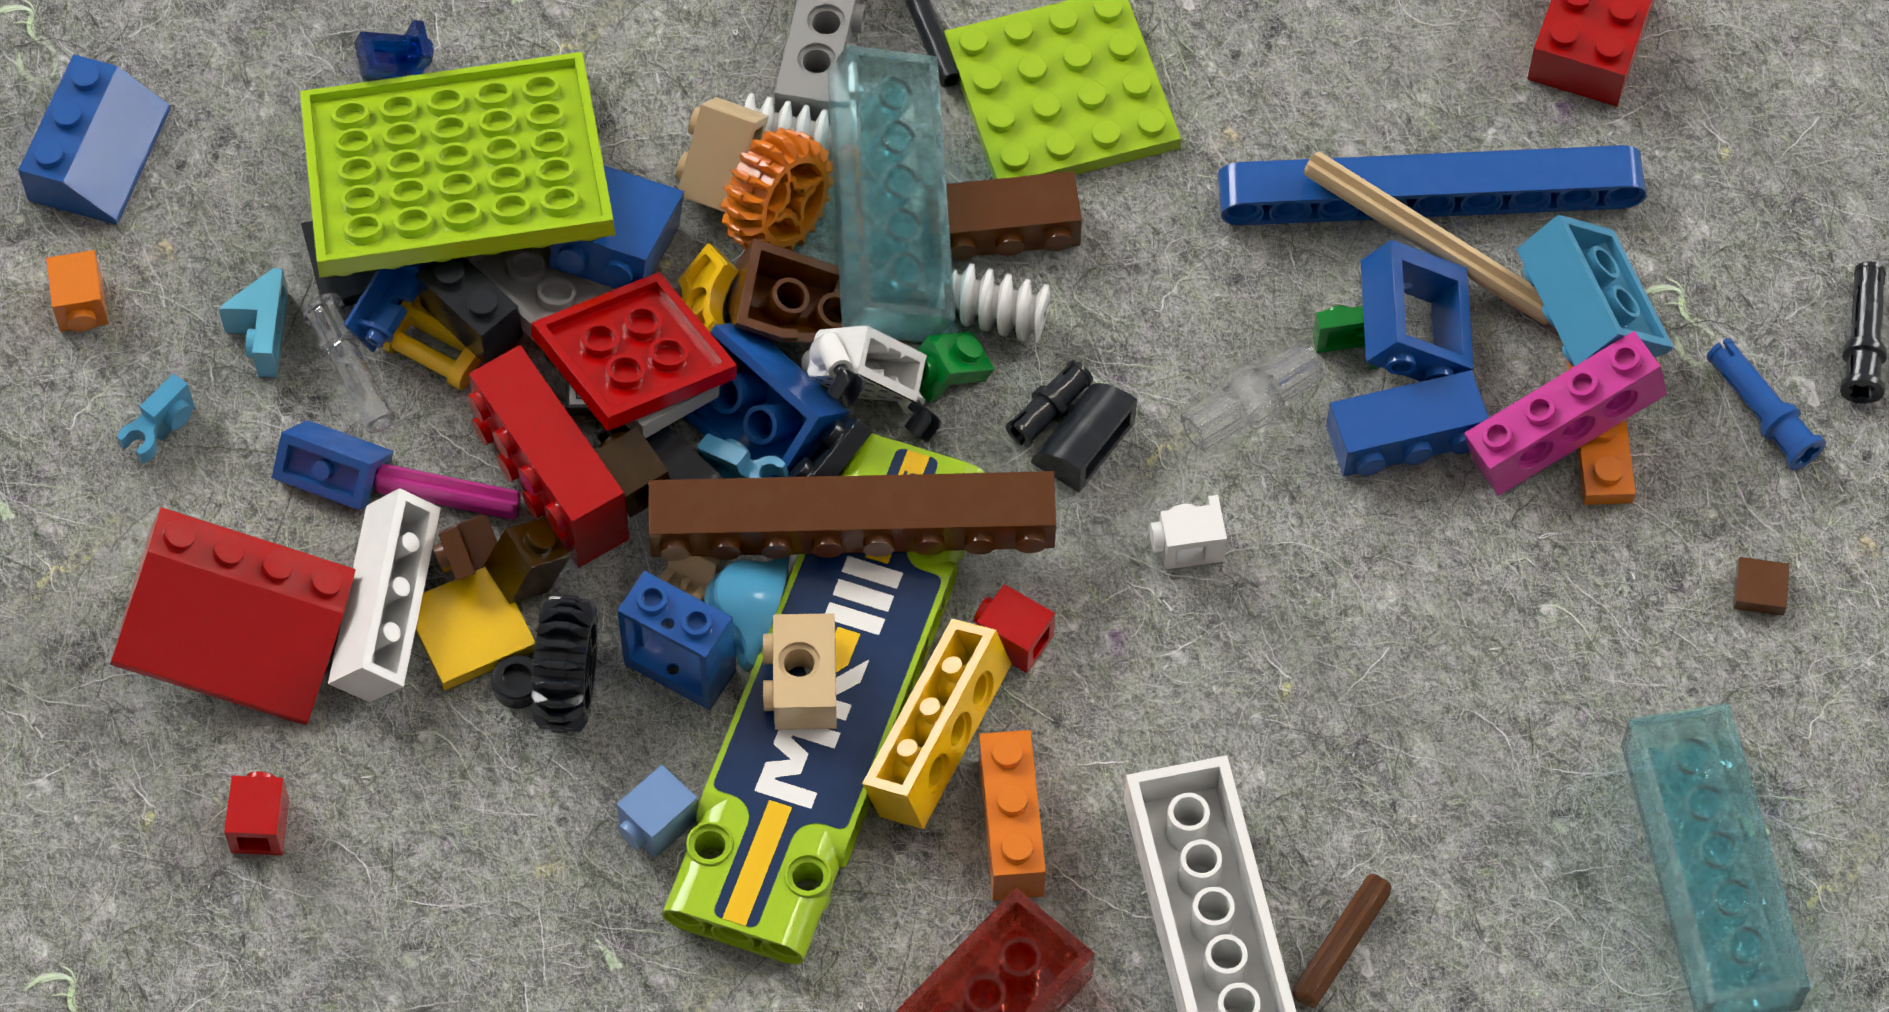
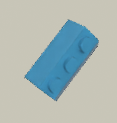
[1516,215,1674,367]

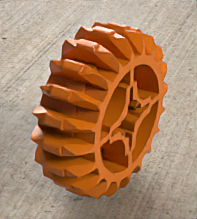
[720,127,835,251]

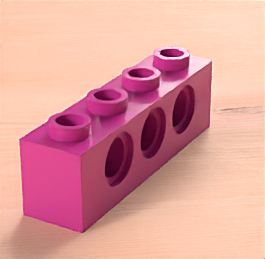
[1464,331,1667,496]

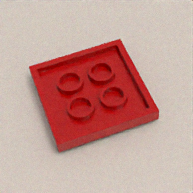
[531,272,737,431]

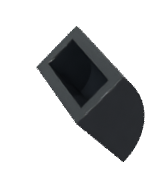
[1031,383,1137,493]

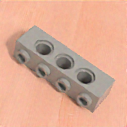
[774,0,866,125]

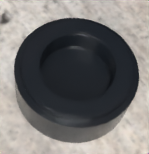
[491,655,533,709]

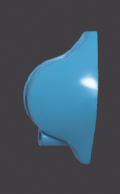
[704,556,790,672]

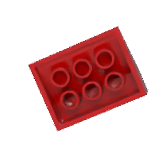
[110,507,356,725]

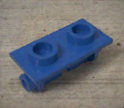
[343,262,429,352]

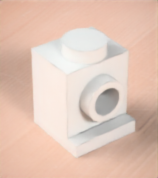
[1149,495,1227,570]

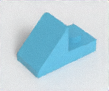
[219,268,289,378]

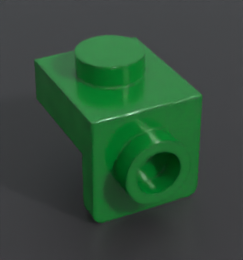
[1313,305,1380,370]
[917,331,995,402]

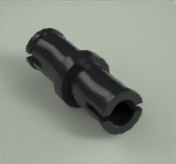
[1006,360,1093,447]

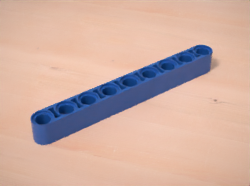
[1217,145,1647,225]

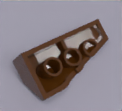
[727,239,935,344]

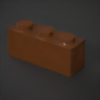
[930,171,1082,261]

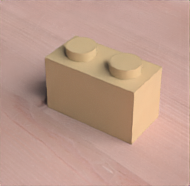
[675,97,769,212]

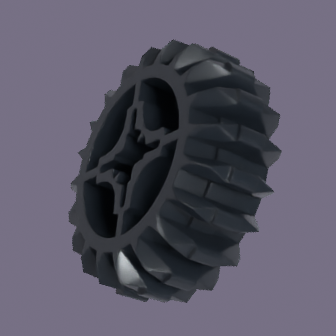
[531,594,599,733]

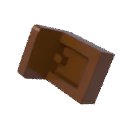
[433,514,498,581]

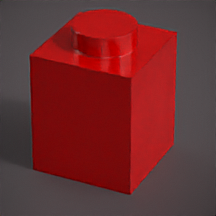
[973,584,1055,673]
[224,771,289,856]

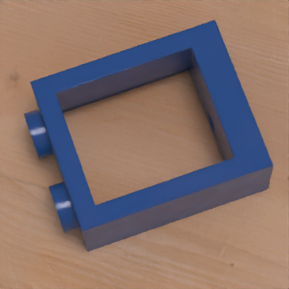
[1360,239,1474,382]
[617,571,737,710]

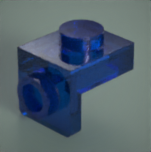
[354,20,434,81]

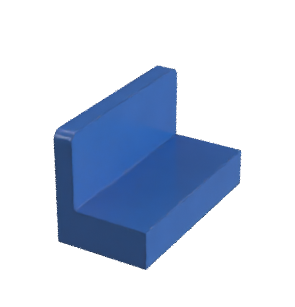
[271,420,394,510]

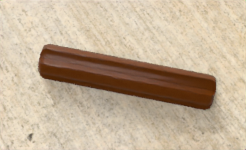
[1293,874,1392,1008]

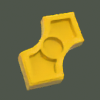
[678,243,739,333]

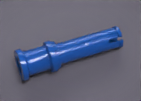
[1706,338,1826,470]

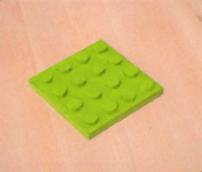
[944,0,1181,179]

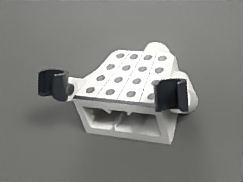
[801,326,941,443]

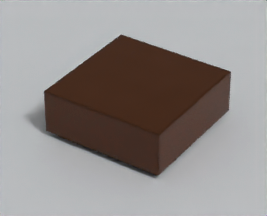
[1733,557,1790,615]

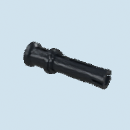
[1840,261,1887,404]

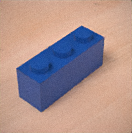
[1326,370,1489,477]

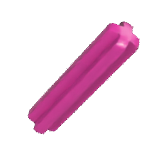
[375,464,521,519]

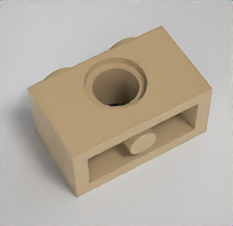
[763,613,837,730]

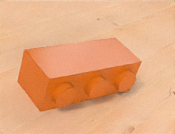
[978,730,1046,901]

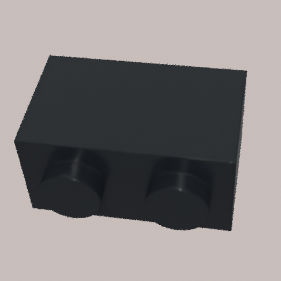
[415,257,523,364]

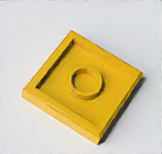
[415,567,536,691]

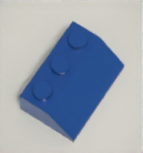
[18,54,170,225]
[684,323,850,478]

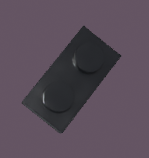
[788,417,873,477]

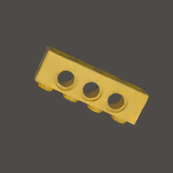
[862,619,1011,829]

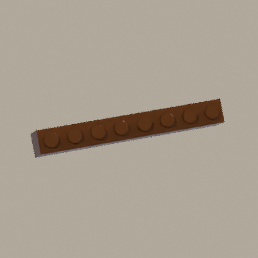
[649,471,1056,561]

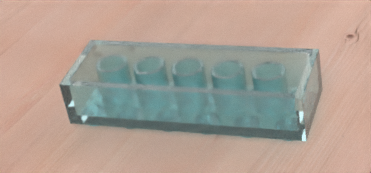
[827,45,955,342]
[1621,702,1811,1012]

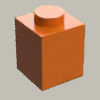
[46,250,109,332]

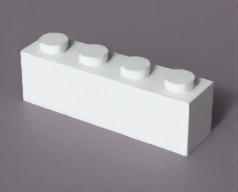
[328,488,441,703]

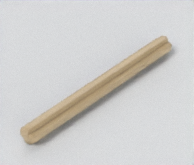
[1304,152,1548,324]

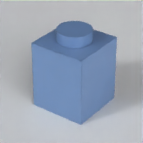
[617,764,698,858]

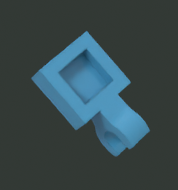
[117,373,195,464]
[696,433,789,479]

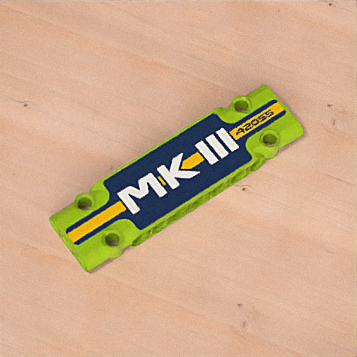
[661,434,985,965]

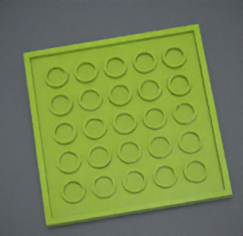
[300,52,615,278]

